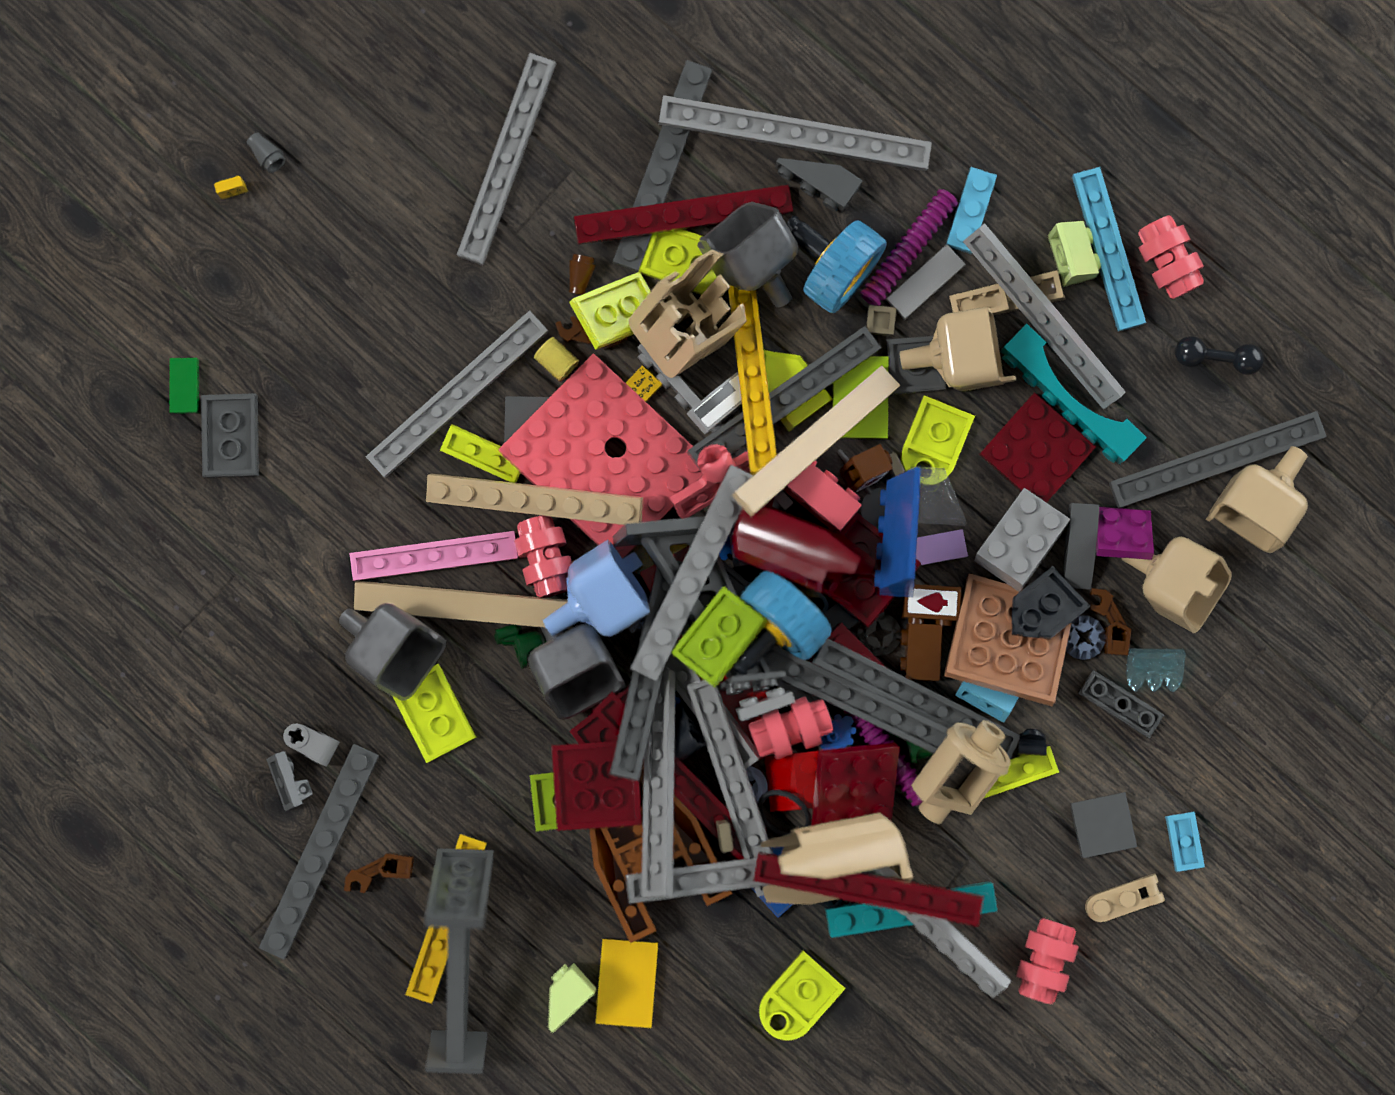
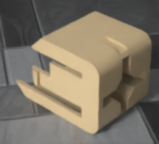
[629,250,747,378]

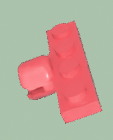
[670,444,750,519]

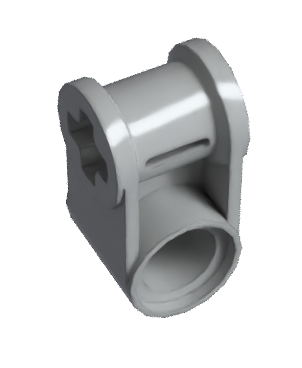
[283,724,340,767]

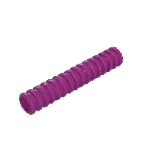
[860,189,958,306]
[839,708,923,806]

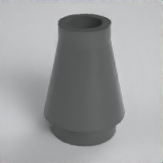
[247,133,285,173]

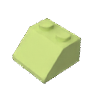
[1048,221,1101,287]
[549,963,596,1033]

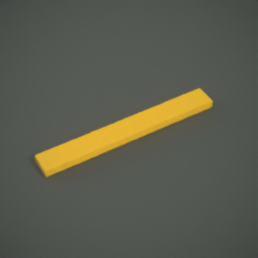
[728,285,777,476]

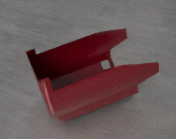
[731,496,876,605]

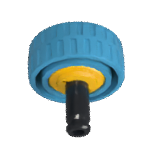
[786,216,887,313]
[732,571,831,676]

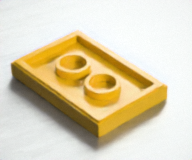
[596,938,658,1028]

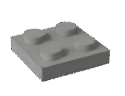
[735,687,795,721]

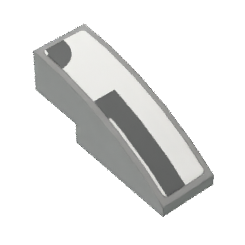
[687,372,742,434]

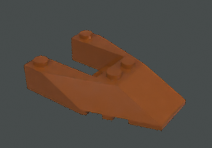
[589,763,732,943]

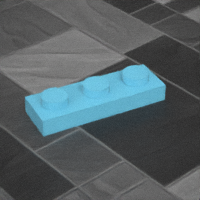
[946,167,997,254]

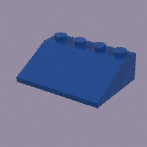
[874,467,921,597]

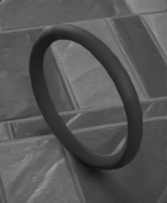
[757,790,812,837]

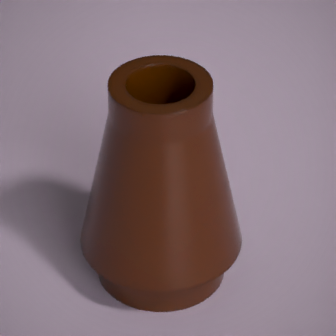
[569,254,596,295]

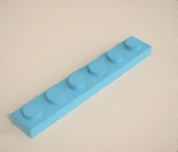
[1072,167,1146,332]

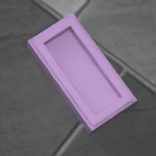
[916,529,968,565]

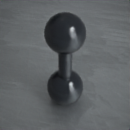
[1175,336,1264,375]

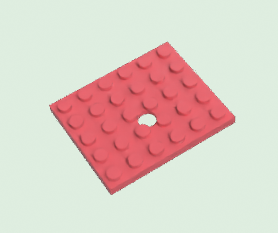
[498,353,702,558]

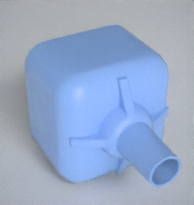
[543,540,650,636]

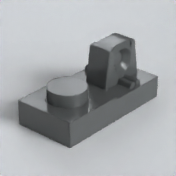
[266,751,313,811]

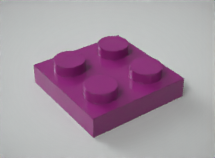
[1096,507,1154,560]

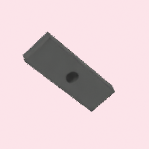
[1078,670,1164,738]

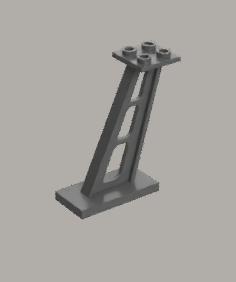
[613,517,786,695]
[425,848,494,1074]

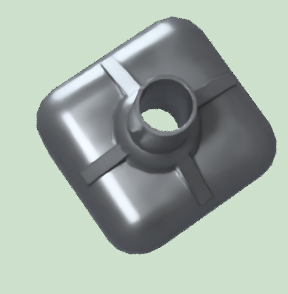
[697,202,798,307]
[339,603,446,701]
[528,624,626,720]

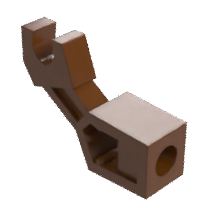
[555,316,628,351]
[1089,589,1131,656]
[344,853,414,893]

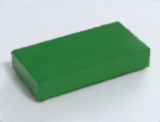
[169,358,199,414]

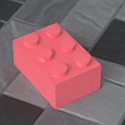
[782,460,862,533]

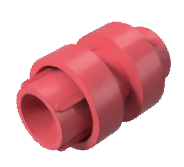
[1138,215,1204,299]
[514,515,572,598]
[748,696,833,760]
[1016,918,1079,1004]

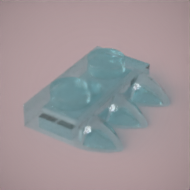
[1126,648,1186,692]

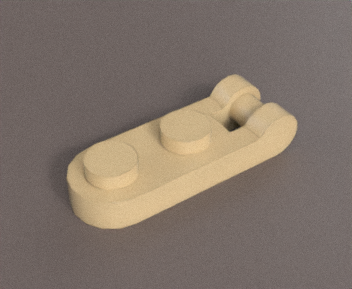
[1085,874,1165,922]

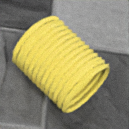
[534,337,579,381]

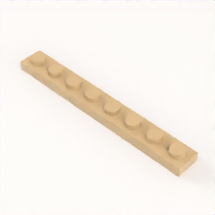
[426,473,643,525]

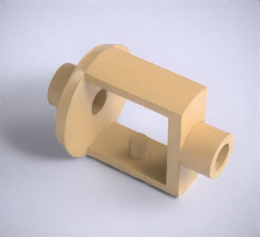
[912,720,1011,824]

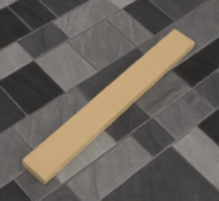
[732,366,900,516]
[354,581,573,630]

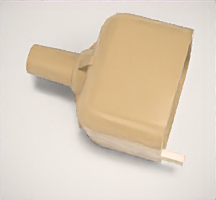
[900,306,1016,391]
[1206,446,1308,553]
[1122,537,1232,633]

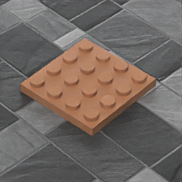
[944,573,1072,706]

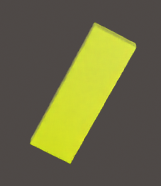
[440,424,521,483]
[983,746,1059,799]

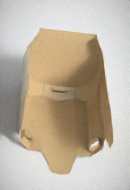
[760,813,913,904]

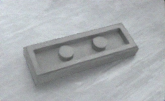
[886,245,965,320]

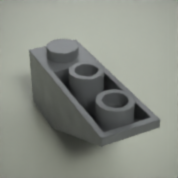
[775,158,863,213]

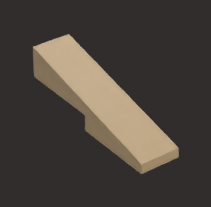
[950,270,1065,315]

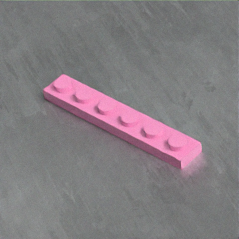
[350,531,518,581]

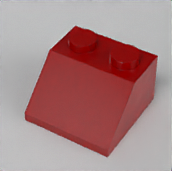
[764,751,818,812]

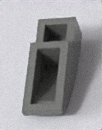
[1063,503,1099,590]

